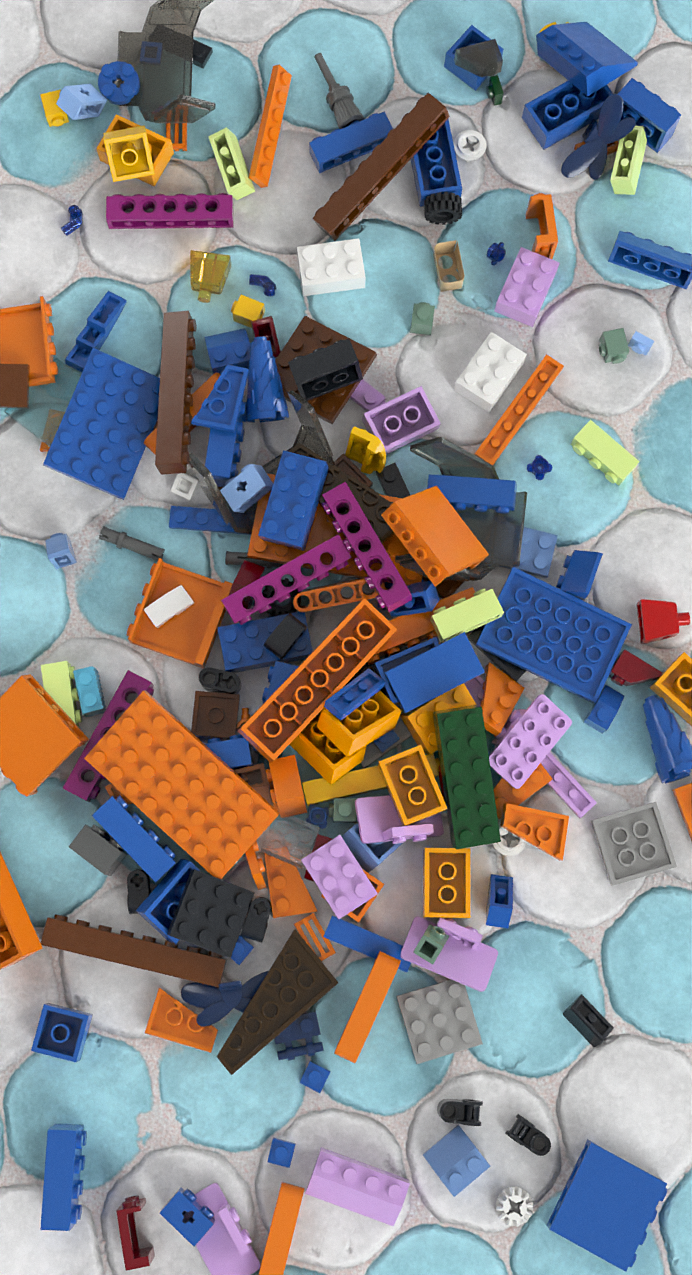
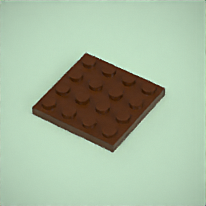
[275,316,377,425]

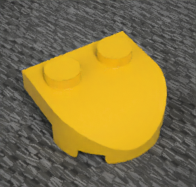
[345,426,386,474]

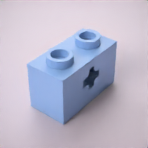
[56,84,107,120]
[220,464,273,513]

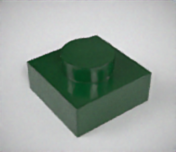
[486,75,504,106]

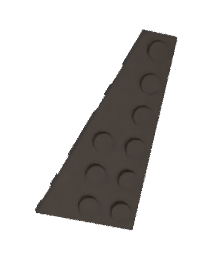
[288,443,395,552]
[216,929,338,1075]

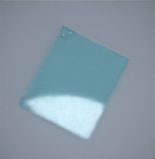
[4,358,81,447]

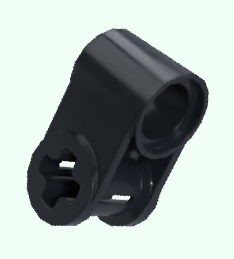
[127,870,151,914]
[240,897,271,943]
[437,1099,483,1126]
[505,1114,551,1156]

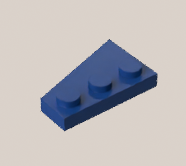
[191,365,249,433]

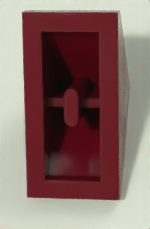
[251,316,281,358]

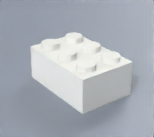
[297,238,366,296]
[454,332,527,413]

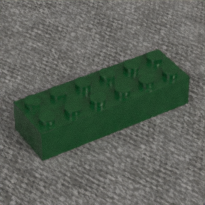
[432,705,501,850]

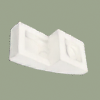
[171,452,206,500]
[144,585,195,628]

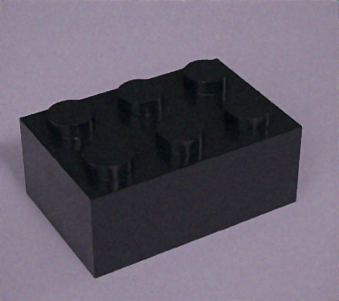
[288,339,363,403]

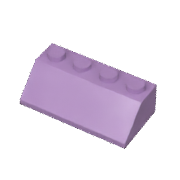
[305,1147,410,1226]

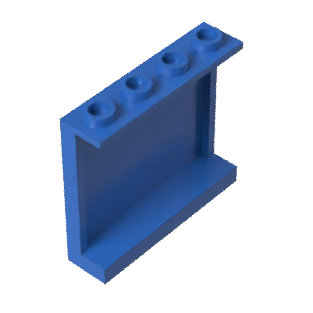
[546,1139,667,1272]

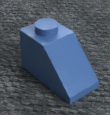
[45,533,77,569]

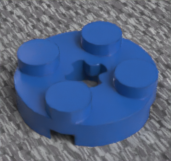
[98,61,140,105]

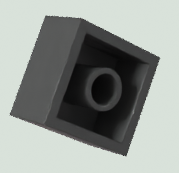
[68,824,128,876]

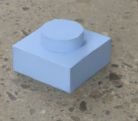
[628,331,654,355]

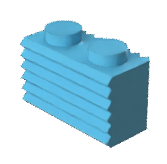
[73,666,106,717]

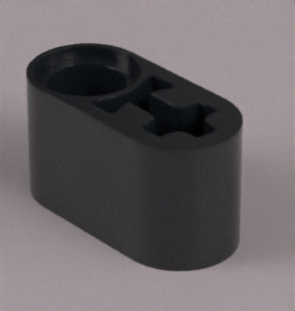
[263,613,308,660]
[199,667,241,694]

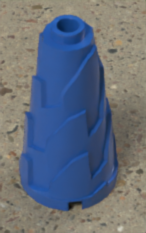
[246,337,289,423]
[643,695,692,784]

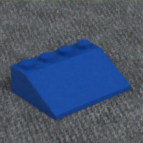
[536,21,638,97]

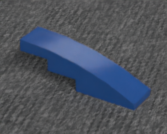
[65,291,127,372]
[323,915,411,972]

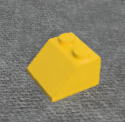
[103,125,155,182]

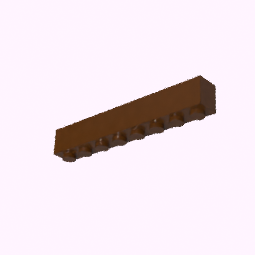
[312,92,450,241]
[155,311,197,475]
[41,914,227,987]

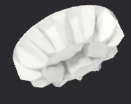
[454,130,486,163]
[492,822,527,856]
[496,1187,533,1227]

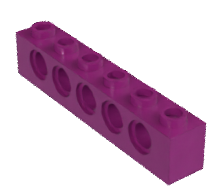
[106,193,234,229]
[322,482,412,612]
[221,534,352,625]
[63,670,154,803]

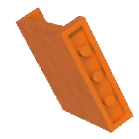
[0,296,58,387]
[381,486,489,587]
[126,558,233,669]
[0,674,89,797]

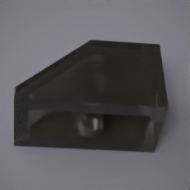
[454,39,503,77]

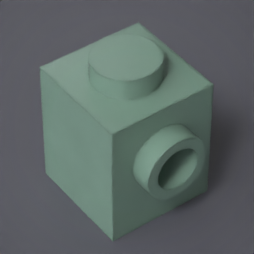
[410,302,435,335]
[599,328,630,364]
[329,798,356,823]
[413,924,449,965]

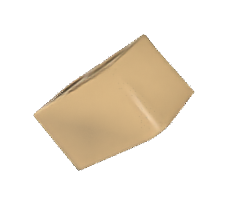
[433,240,464,292]

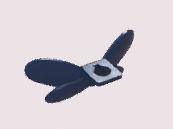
[561,94,636,180]
[181,971,268,1027]

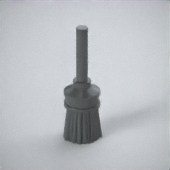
[314,53,365,129]

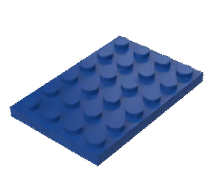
[43,348,160,500]
[475,567,632,704]

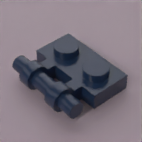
[274,1011,324,1061]

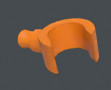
[236,708,250,730]

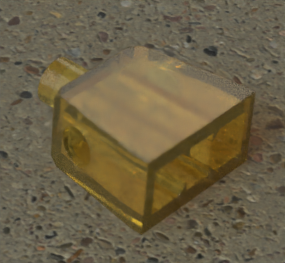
[190,250,232,303]

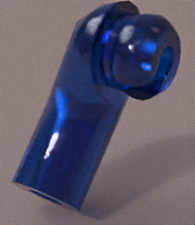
[61,205,83,236]
[249,274,277,296]

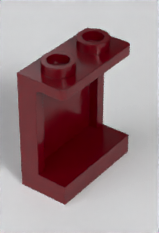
[116,1195,155,1271]

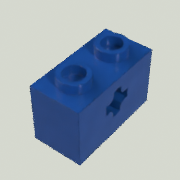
[160,1187,215,1247]

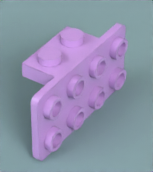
[489,694,572,789]
[355,795,444,844]
[400,917,498,992]
[184,1183,261,1275]

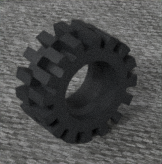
[424,192,462,225]
[262,578,301,617]

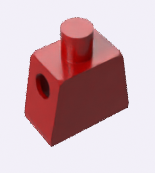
[636,599,690,644]

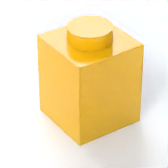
[40,90,69,127]
[231,295,265,328]

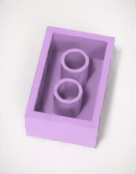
[494,247,560,327]
[362,386,441,455]
[301,835,378,920]

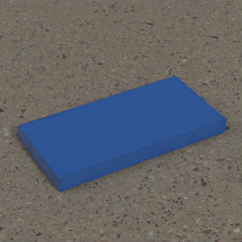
[384,632,485,713]

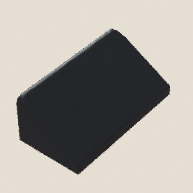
[563,994,614,1047]

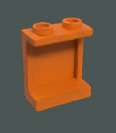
[525,193,558,259]

